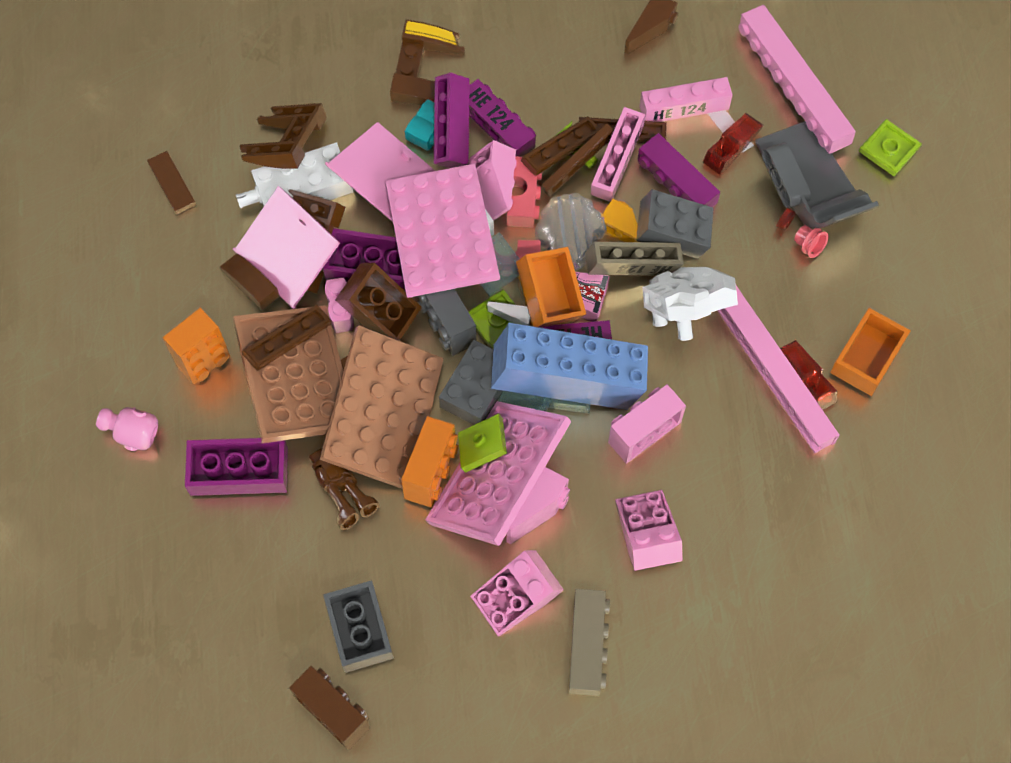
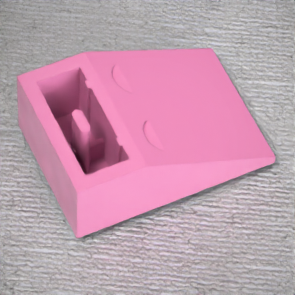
[469,140,517,221]
[615,490,682,571]
[471,550,564,636]

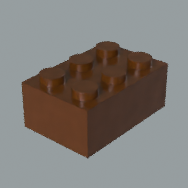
[335,263,422,341]
[289,665,370,751]

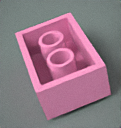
[608,384,686,464]

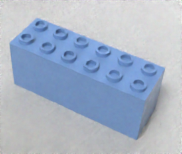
[491,323,648,410]

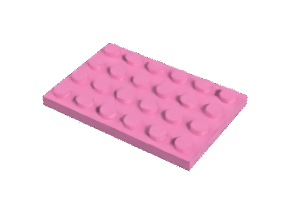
[386,164,500,298]
[425,401,571,546]

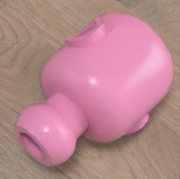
[96,407,158,451]

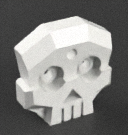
[643,267,738,341]

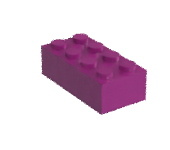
[323,228,406,292]
[185,438,288,496]

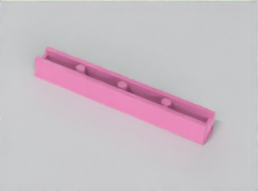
[717,286,840,453]

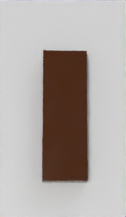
[147,151,197,215]

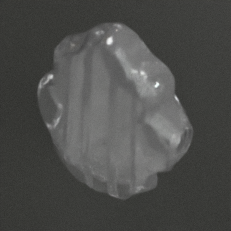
[535,193,607,271]

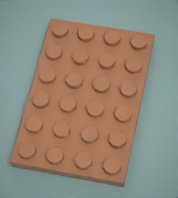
[233,306,343,443]
[320,325,444,489]

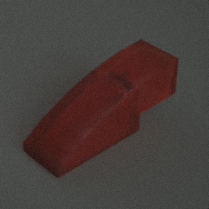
[702,113,763,175]
[780,340,837,410]

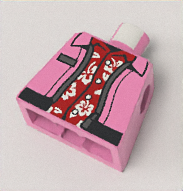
[575,272,609,322]

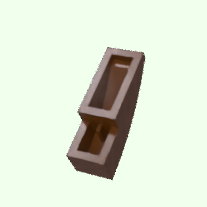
[220,253,280,310]

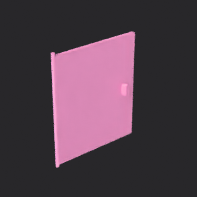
[325,122,435,222]
[233,186,340,309]

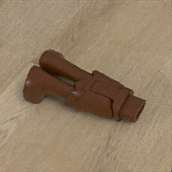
[309,448,380,530]

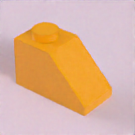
[598,198,639,242]

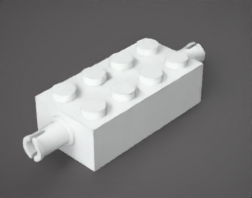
[236,143,353,209]

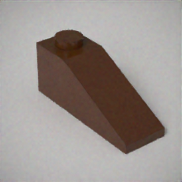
[624,0,679,54]

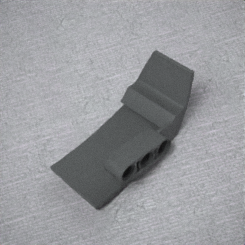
[755,121,879,228]

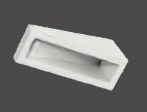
[487,301,531,326]

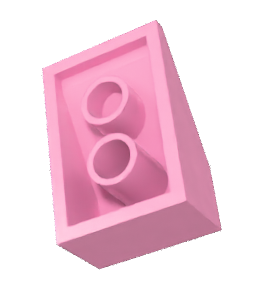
[507,467,570,544]

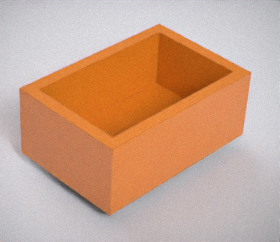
[516,247,586,328]
[162,308,230,385]
[830,308,911,396]
[401,416,459,508]

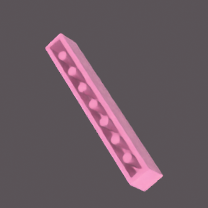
[739,5,856,154]

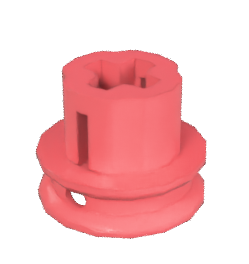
[794,225,828,258]

